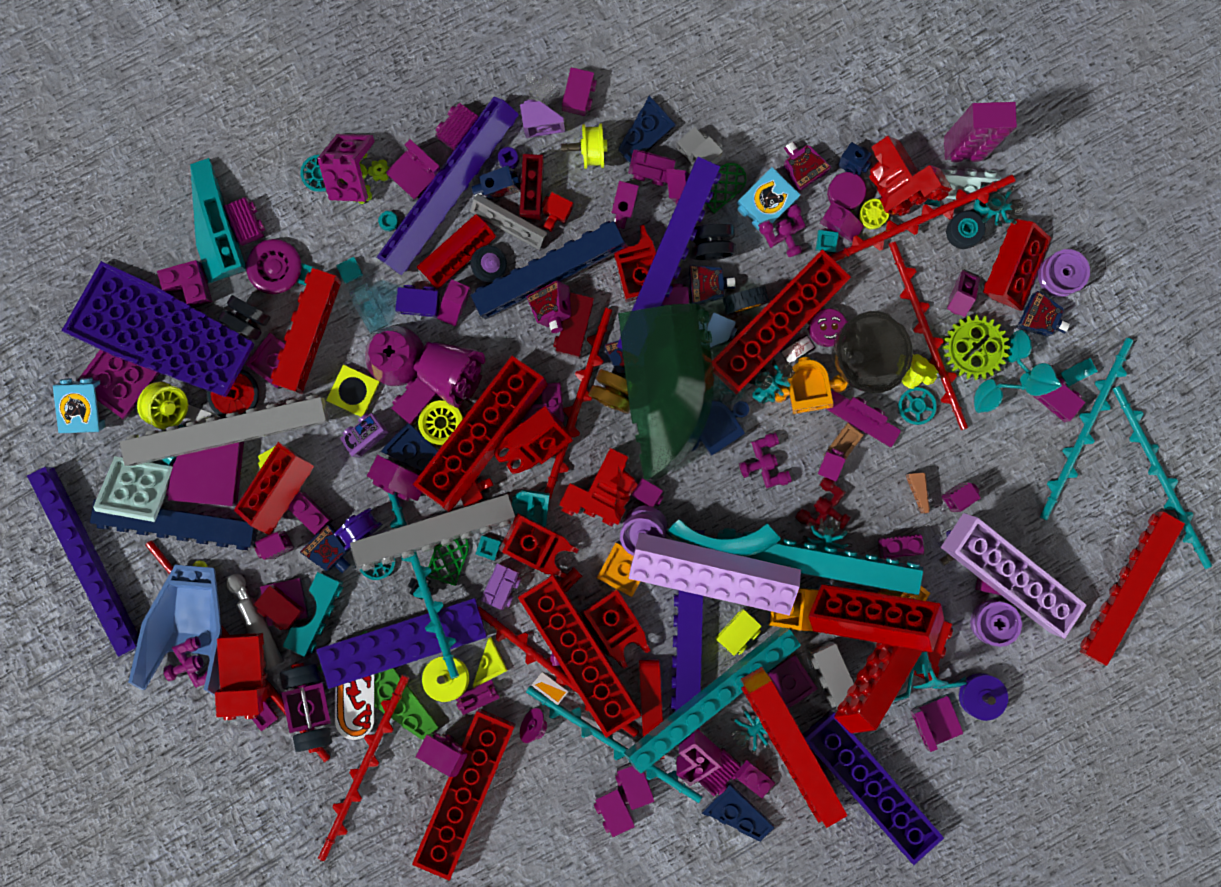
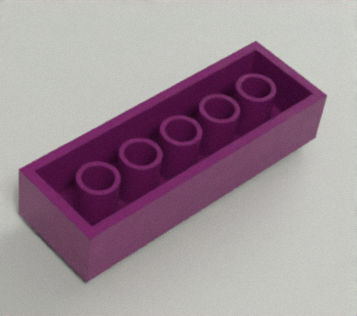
[944,102,1017,163]

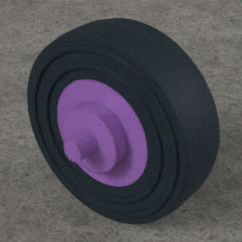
[471,245,507,282]

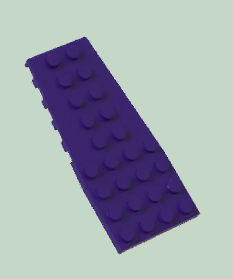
[61,261,254,397]

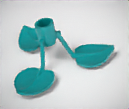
[974,330,1062,414]
[893,652,967,702]

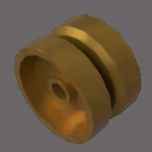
[588,369,640,414]

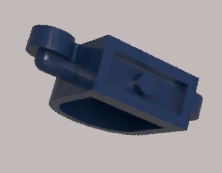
[682,398,749,457]

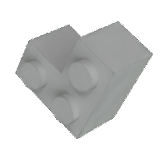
[676,127,723,166]

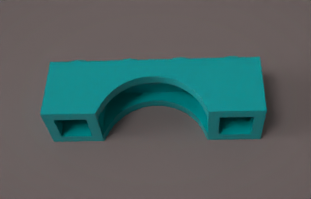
[283,571,344,657]

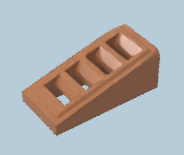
[906,473,930,513]

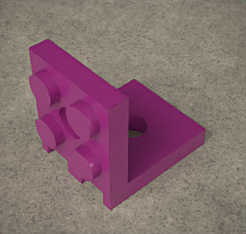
[317,134,375,202]

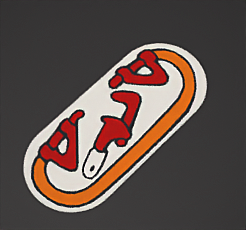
[335,674,374,740]

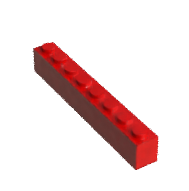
[1079,512,1185,666]

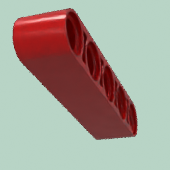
[639,659,665,760]

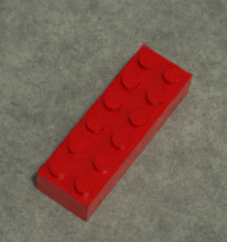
[271,268,342,394]
[808,584,944,652]
[834,643,922,733]

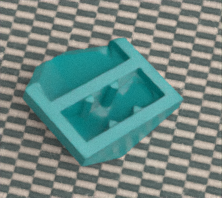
[512,490,550,527]

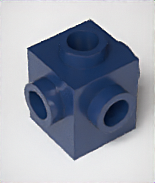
[838,142,872,176]

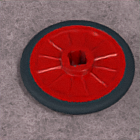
[207,369,259,418]

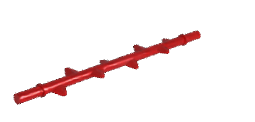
[830,174,1015,262]
[888,241,968,430]
[544,308,613,499]
[479,606,639,738]
[318,674,410,861]

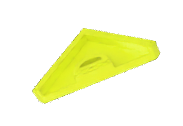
[473,637,508,688]

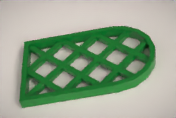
[705,163,747,214]
[428,538,469,586]

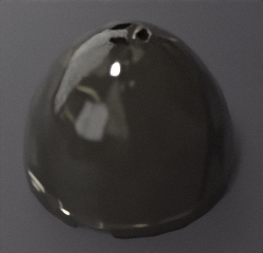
[832,311,913,393]

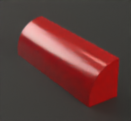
[417,214,496,289]

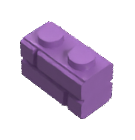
[480,563,522,610]

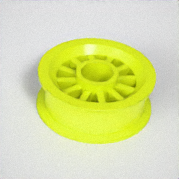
[418,400,464,446]

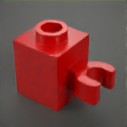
[541,192,574,232]
[461,478,494,507]

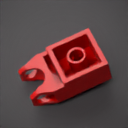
[614,225,656,302]
[493,406,573,474]
[499,513,579,578]
[580,589,651,669]

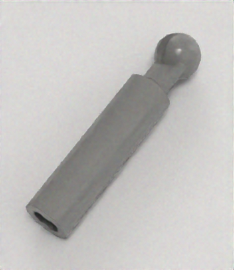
[226,574,284,670]

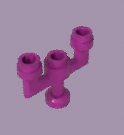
[758,203,806,257]
[739,433,792,489]
[163,636,207,688]

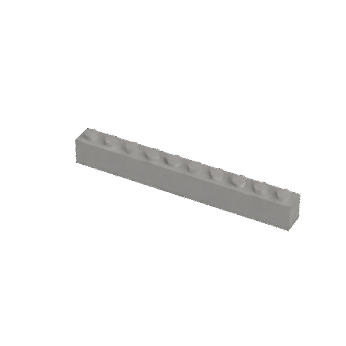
[120,395,329,466]

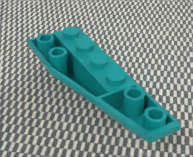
[190,158,246,283]

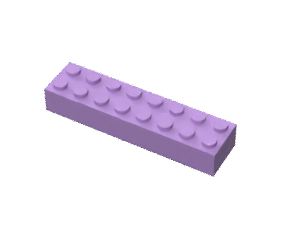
[941,513,1086,639]
[628,533,801,615]

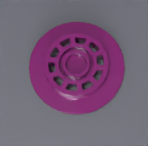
[246,239,302,294]

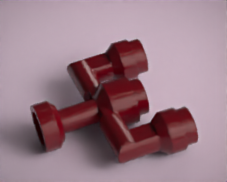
[795,477,851,531]

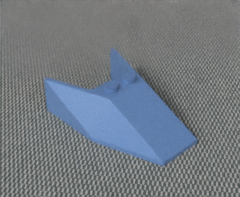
[128,565,222,696]

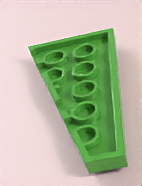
[317,630,439,740]

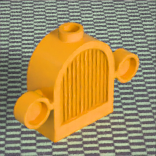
[774,357,847,414]

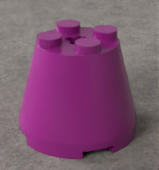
[365,326,424,386]
[414,342,485,408]

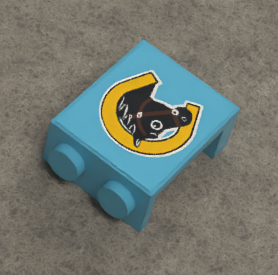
[737,167,800,231]
[53,377,105,433]

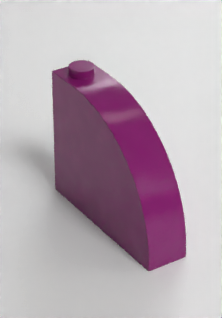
[166,441,244,506]

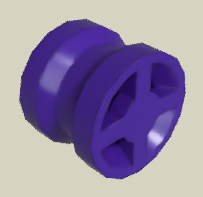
[498,147,519,169]

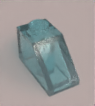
[349,283,388,334]

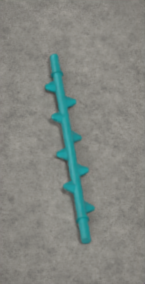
[1040,338,1133,521]
[1112,385,1212,569]
[387,492,459,679]
[526,686,703,803]

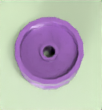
[1038,249,1090,297]
[620,506,668,555]
[970,600,1022,647]

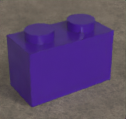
[395,285,440,318]

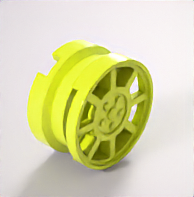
[858,199,889,230]

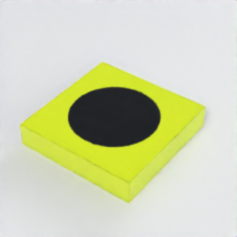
[326,365,380,417]

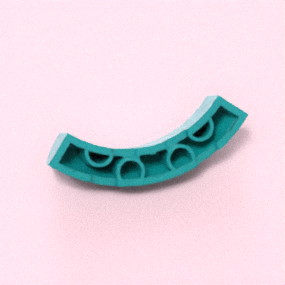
[666,519,782,557]

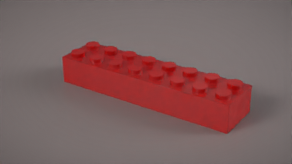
[708,249,851,395]
[413,356,548,512]
[518,573,641,738]
[741,667,848,828]
[412,708,516,881]

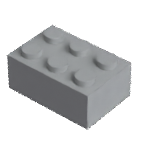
[807,641,854,709]

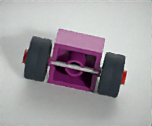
[280,663,332,753]

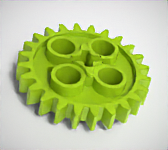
[942,315,1010,381]

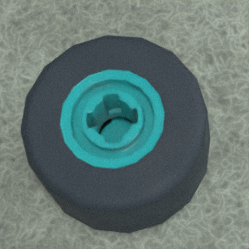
[946,211,986,249]

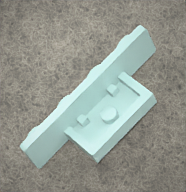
[919,165,1001,201]

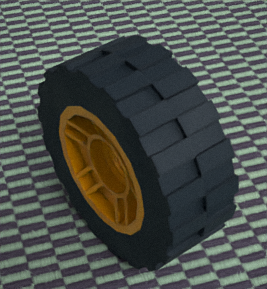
[723,286,770,315]

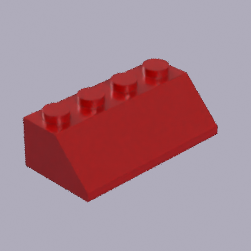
[983,219,1051,311]
[234,442,314,535]

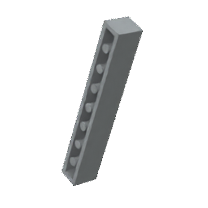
[350,494,515,571]

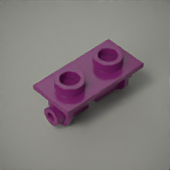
[456,680,500,715]

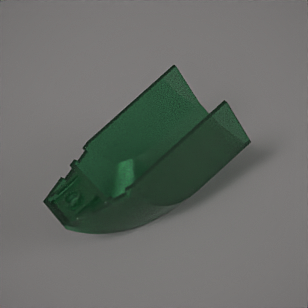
[618,304,714,480]

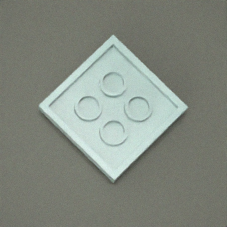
[93,456,173,522]

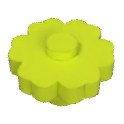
[899,352,938,389]

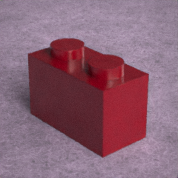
[254,585,305,630]

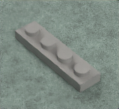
[470,194,547,250]

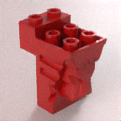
[869,135,953,217]
[559,448,638,527]
[215,633,272,720]

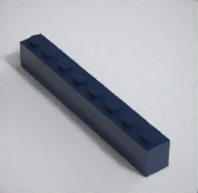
[471,221,628,320]
[90,499,258,551]

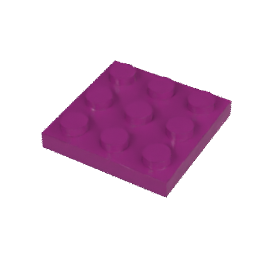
[77,350,160,419]

